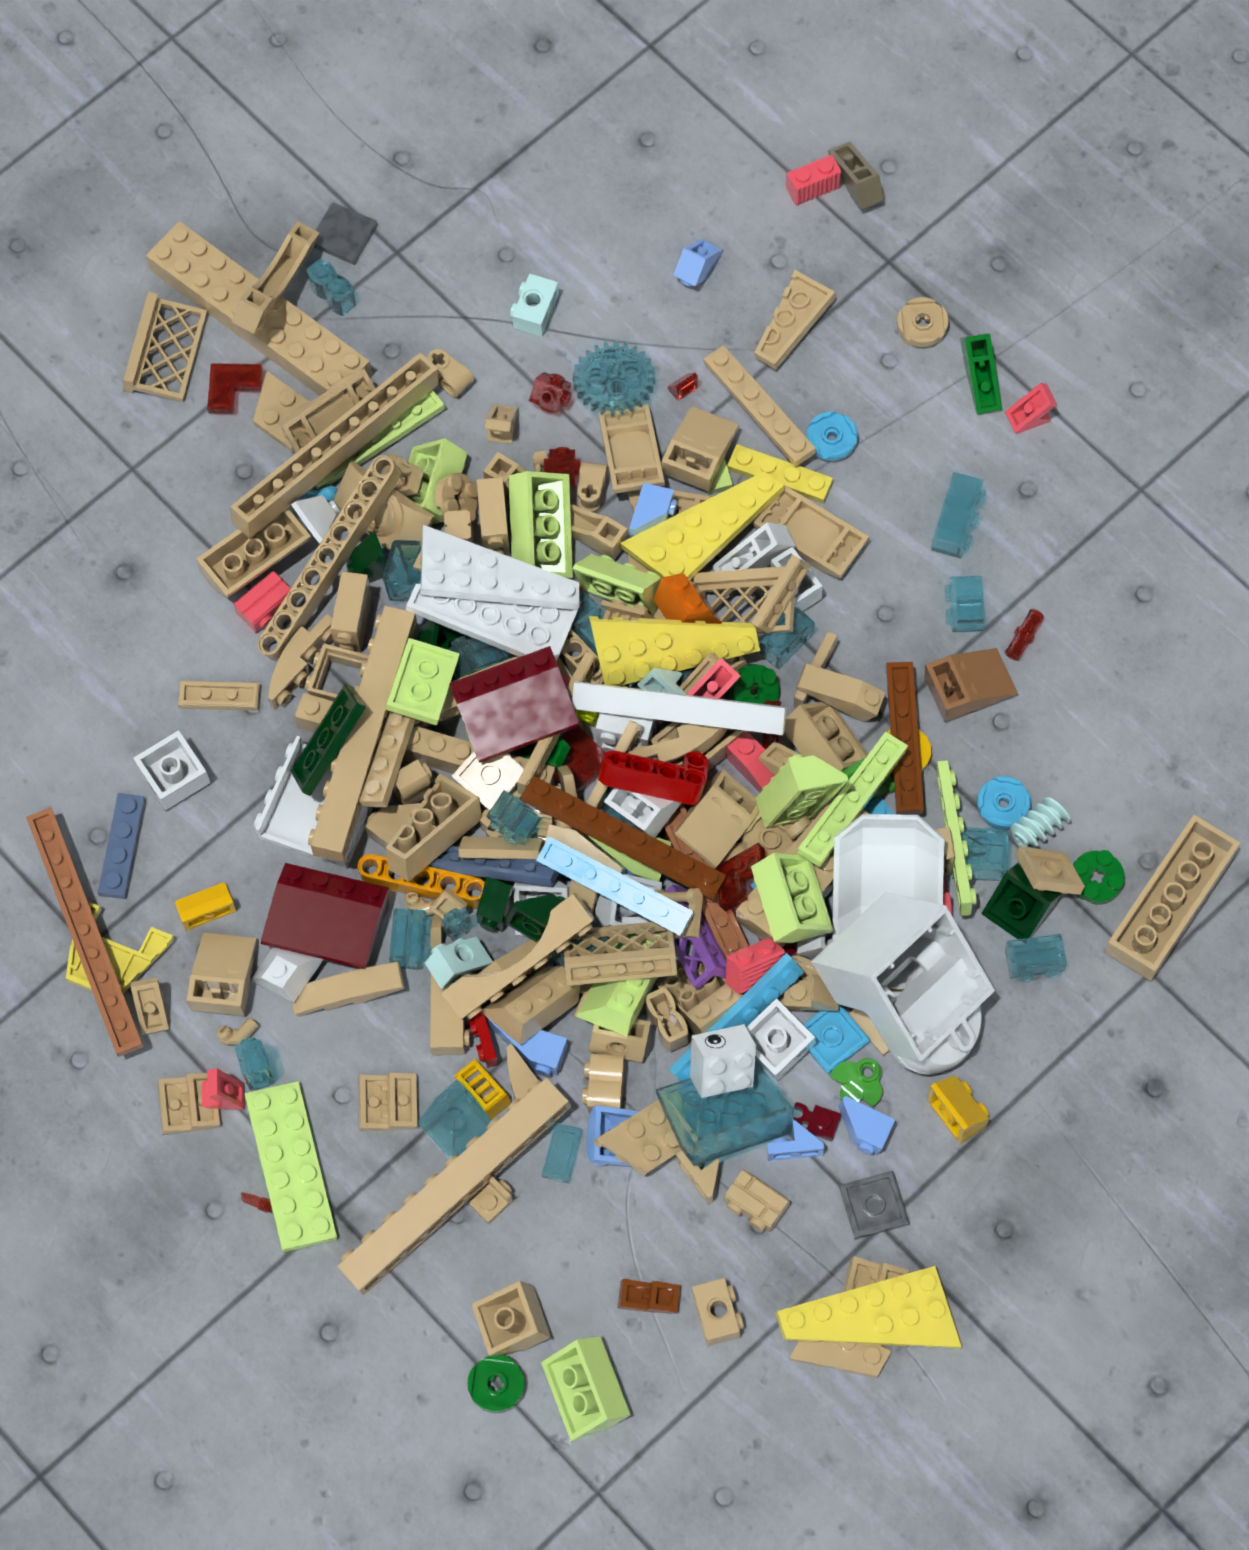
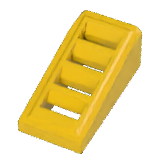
[454,1059,511,1120]

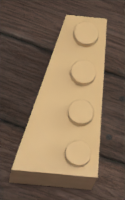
[385,773,482,882]

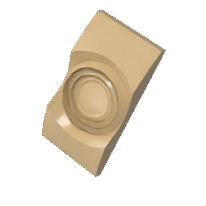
[280,369,376,453]
[598,404,665,494]
[333,461,435,560]
[754,484,869,579]

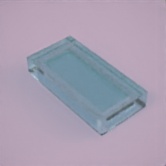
[542,1122,583,1183]

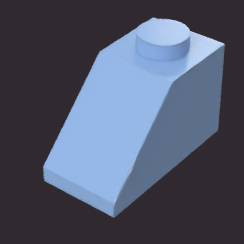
[674,239,723,286]
[629,483,678,538]
[838,1096,895,1155]

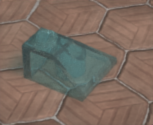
[382,540,421,601]
[952,827,1009,881]
[417,1079,491,1159]

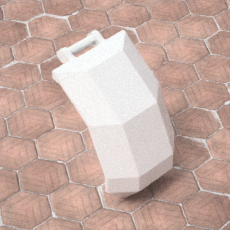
[832,814,945,997]

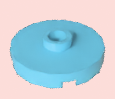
[806,411,858,461]
[977,776,1031,829]

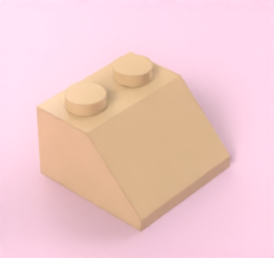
[471,1281,551,1357]

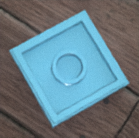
[803,1004,871,1075]

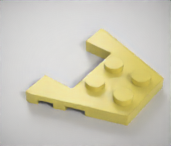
[66,902,174,994]

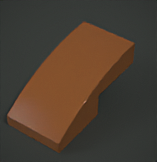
[618,1279,680,1314]

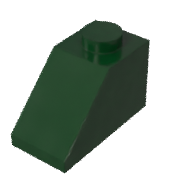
[346,533,388,583]
[476,877,514,932]

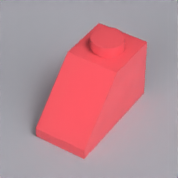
[686,658,741,699]

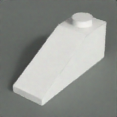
[712,522,796,572]

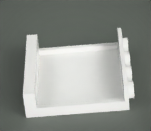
[254,736,374,870]

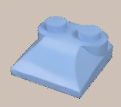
[587,1105,639,1166]

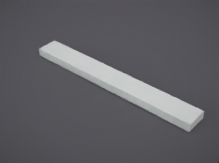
[572,681,787,735]

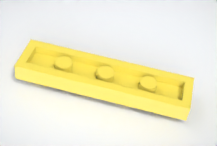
[727,444,833,504]

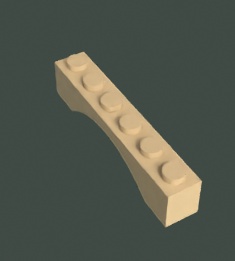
[231,221,319,334]
[483,452,628,560]
[441,892,595,1020]

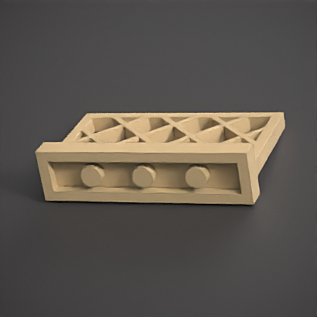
[123,291,207,402]
[694,566,795,634]
[564,922,677,986]

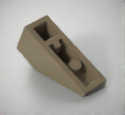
[828,142,884,209]

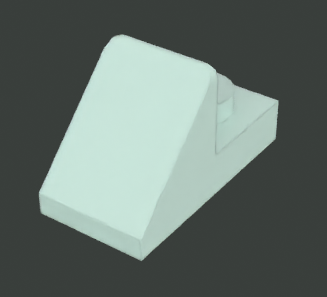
[637,668,686,695]

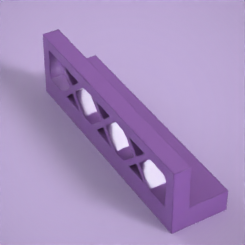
[665,884,727,989]

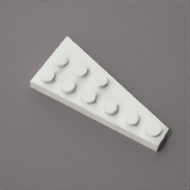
[420,525,579,610]
[405,584,582,662]

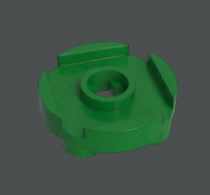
[729,664,779,706]
[1073,850,1125,905]
[467,1355,525,1413]

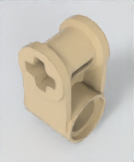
[427,349,474,397]
[578,462,608,513]

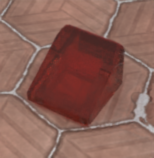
[667,373,698,401]

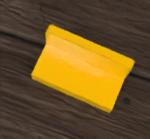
[175,882,236,931]

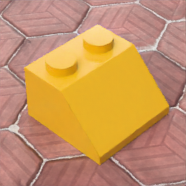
[927,1075,989,1145]

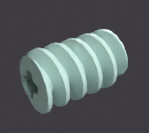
[1010,797,1071,848]

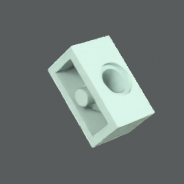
[510,274,559,337]
[425,936,493,989]

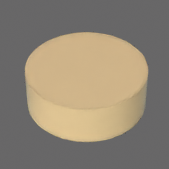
[785,815,812,839]

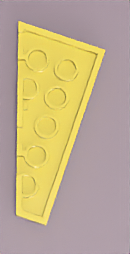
[620,471,784,580]
[589,616,760,686]
[775,1266,962,1349]

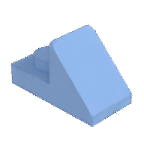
[767,1120,824,1161]

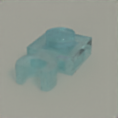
[441,907,471,941]

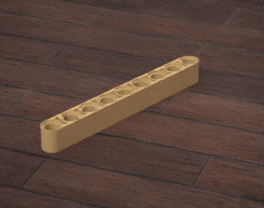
[258,455,401,661]

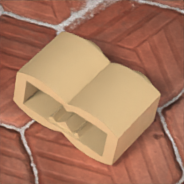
[393,759,434,805]
[646,987,688,1052]
[582,1054,625,1112]

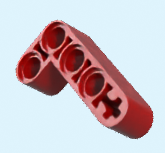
[598,750,708,805]

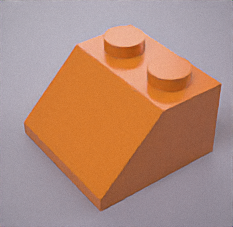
[653,573,722,624]

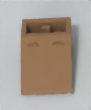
[924,648,1018,722]

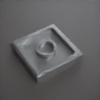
[314,202,377,265]
[839,1171,909,1240]

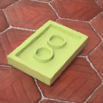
[385,638,459,725]

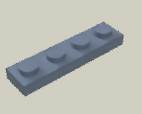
[98,793,146,899]

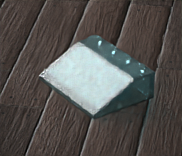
[656,1060,794,1166]

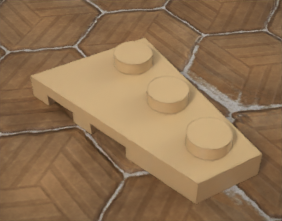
[789,1341,891,1378]

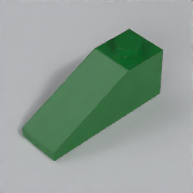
[960,333,1002,414]

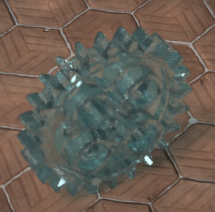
[572,341,656,416]

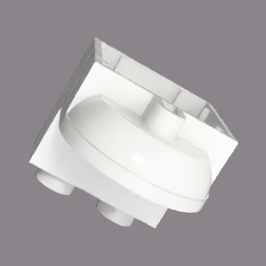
[811,892,995,1074]

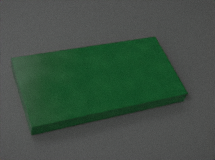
[291,684,366,796]

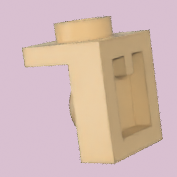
[469,1176,513,1225]

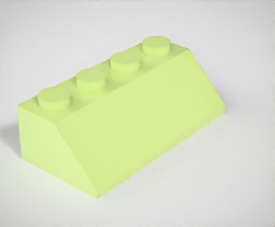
[509,471,573,578]
[755,754,848,828]
[576,933,663,1037]

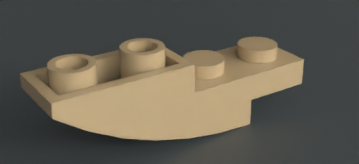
[268,614,333,710]
[628,723,729,766]

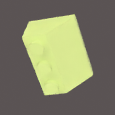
[406,438,468,525]
[572,554,661,616]
[751,853,834,943]
[541,1336,630,1441]

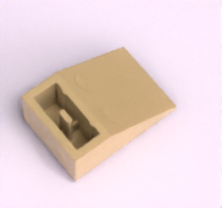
[661,406,739,492]
[674,769,759,869]
[186,932,257,1016]
[656,957,743,1035]

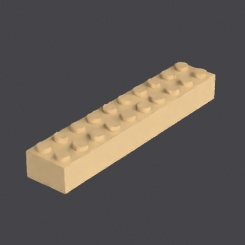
[146,221,372,396]

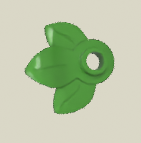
[830,1058,883,1107]

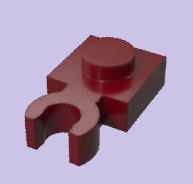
[789,1102,841,1142]

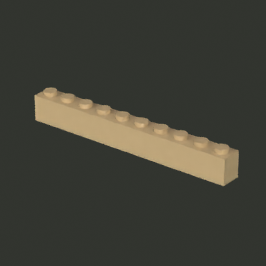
[230,352,438,539]
[308,606,417,862]
[295,693,557,788]
[337,1077,571,1295]

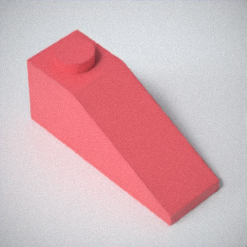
[727,731,775,793]

